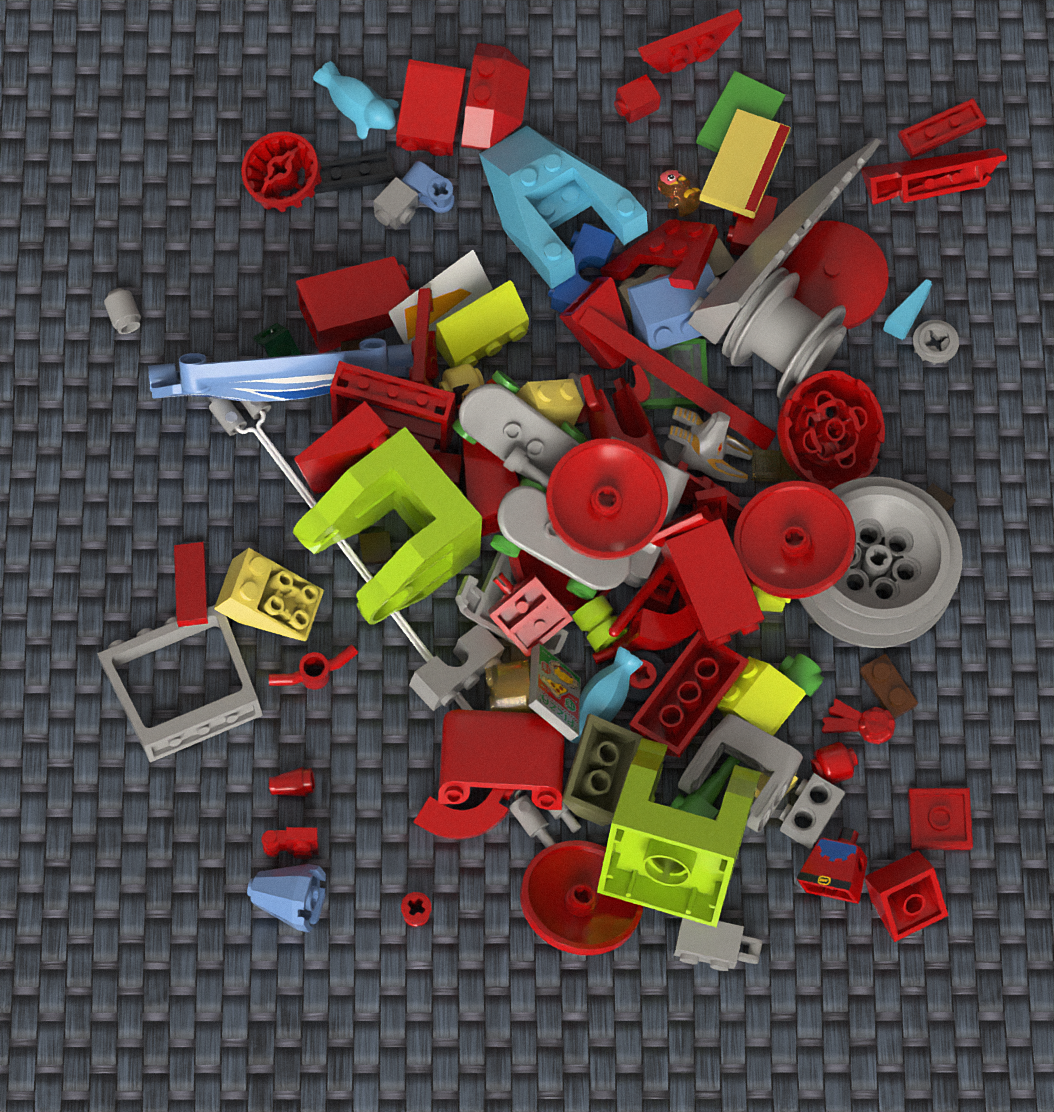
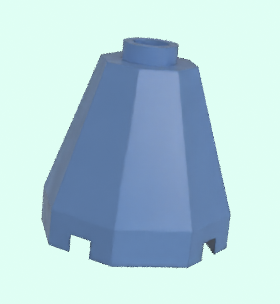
[247,864,326,932]

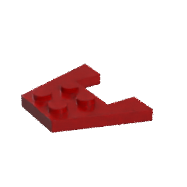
[600,219,719,290]

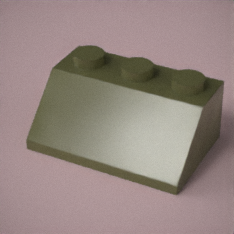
[562,714,643,826]

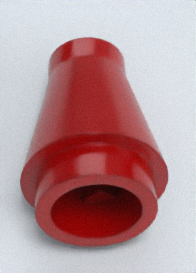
[269,766,315,797]

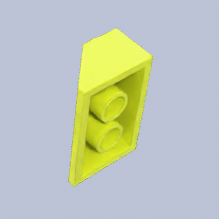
[436,280,529,368]

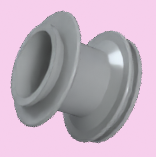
[722,267,847,399]

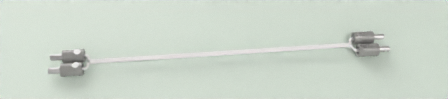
[208,397,581,848]

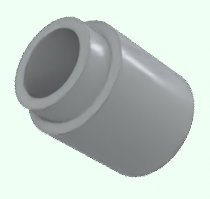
[104,288,141,334]

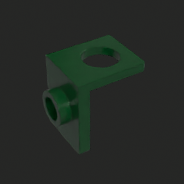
[252,323,301,357]

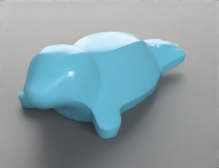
[313,61,399,139]
[569,646,643,743]

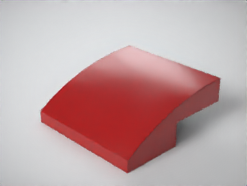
[650,505,723,547]

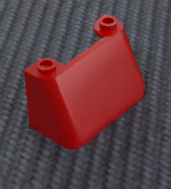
[438,709,565,810]

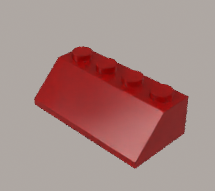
[629,631,749,757]

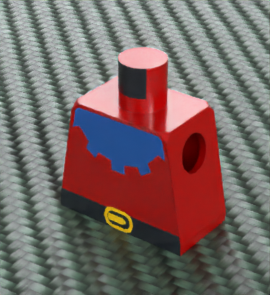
[797,827,868,904]

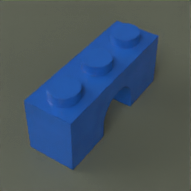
[548,223,616,313]

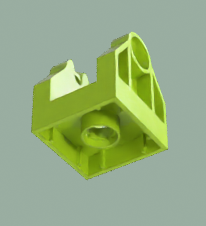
[293,427,482,625]
[597,738,761,928]

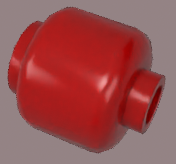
[810,742,858,785]

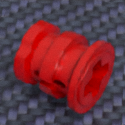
[401,892,432,927]

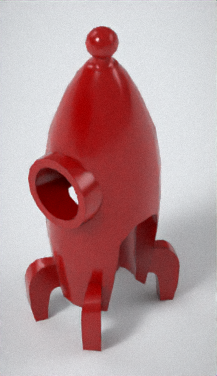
[576,364,663,460]

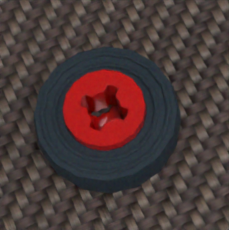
[625,650,667,705]

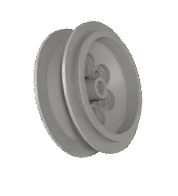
[799,477,963,648]

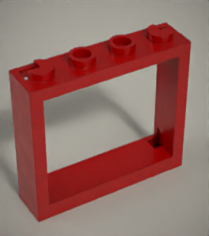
[330,361,455,453]

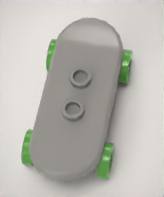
[452,370,588,483]
[490,479,631,601]

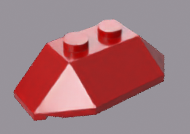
[461,43,530,150]

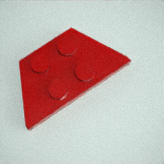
[638,9,743,74]

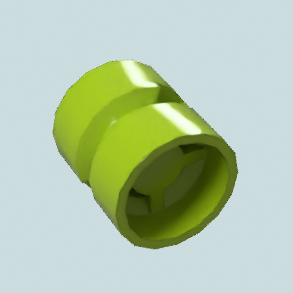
[572,595,628,652]

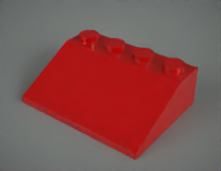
[294,401,392,494]

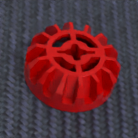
[241,131,322,212]

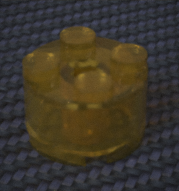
[485,659,536,714]

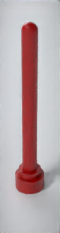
[608,559,670,637]

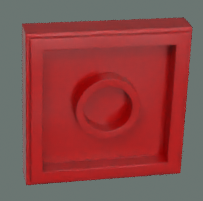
[908,788,973,850]

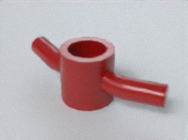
[269,644,358,690]

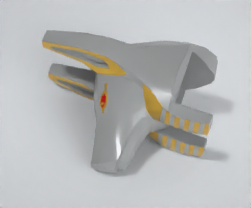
[662,406,753,483]

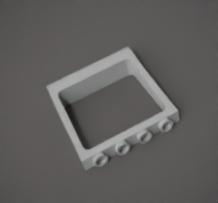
[97,605,263,763]

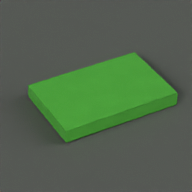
[696,71,786,153]

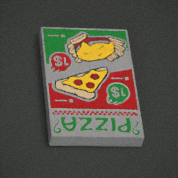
[528,643,581,741]

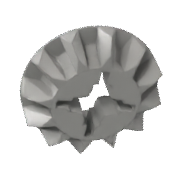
[912,320,959,365]

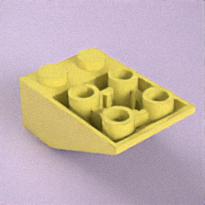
[214,548,324,641]

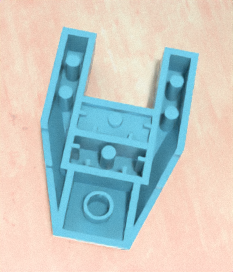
[479,126,648,289]

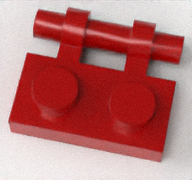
[261,827,319,859]

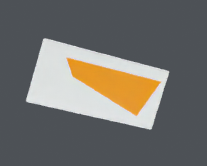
[388,250,492,344]

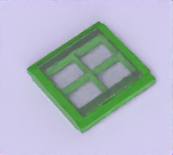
[636,338,708,409]

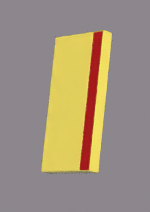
[699,109,791,219]

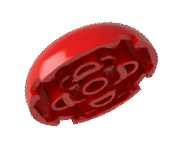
[777,370,885,489]

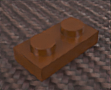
[859,653,918,719]

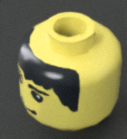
[439,364,484,406]

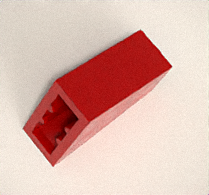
[559,277,629,369]

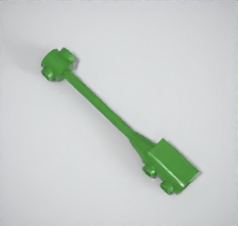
[670,654,825,820]

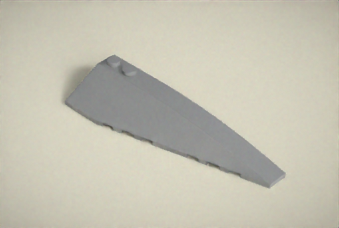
[688,139,881,345]

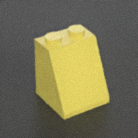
[516,379,584,427]

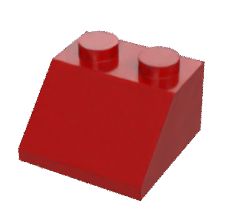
[864,851,949,942]

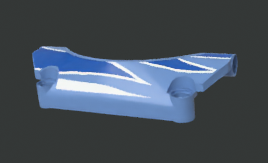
[148,338,414,401]

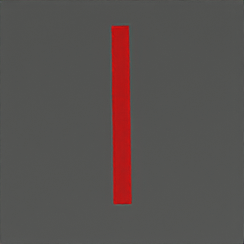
[578,307,776,451]

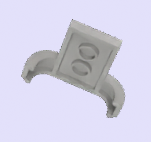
[455,551,569,655]

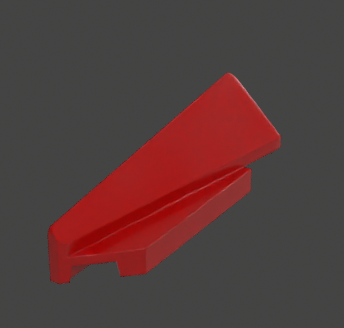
[861,148,1007,205]

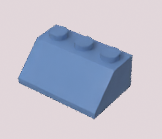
[627,263,715,351]

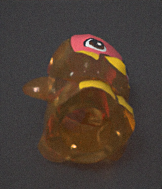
[657,170,702,217]

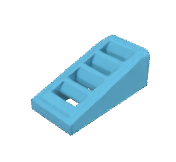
[883,279,932,340]

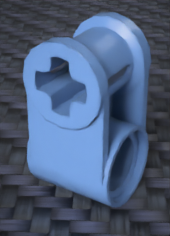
[401,161,454,213]

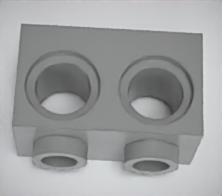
[779,773,845,850]

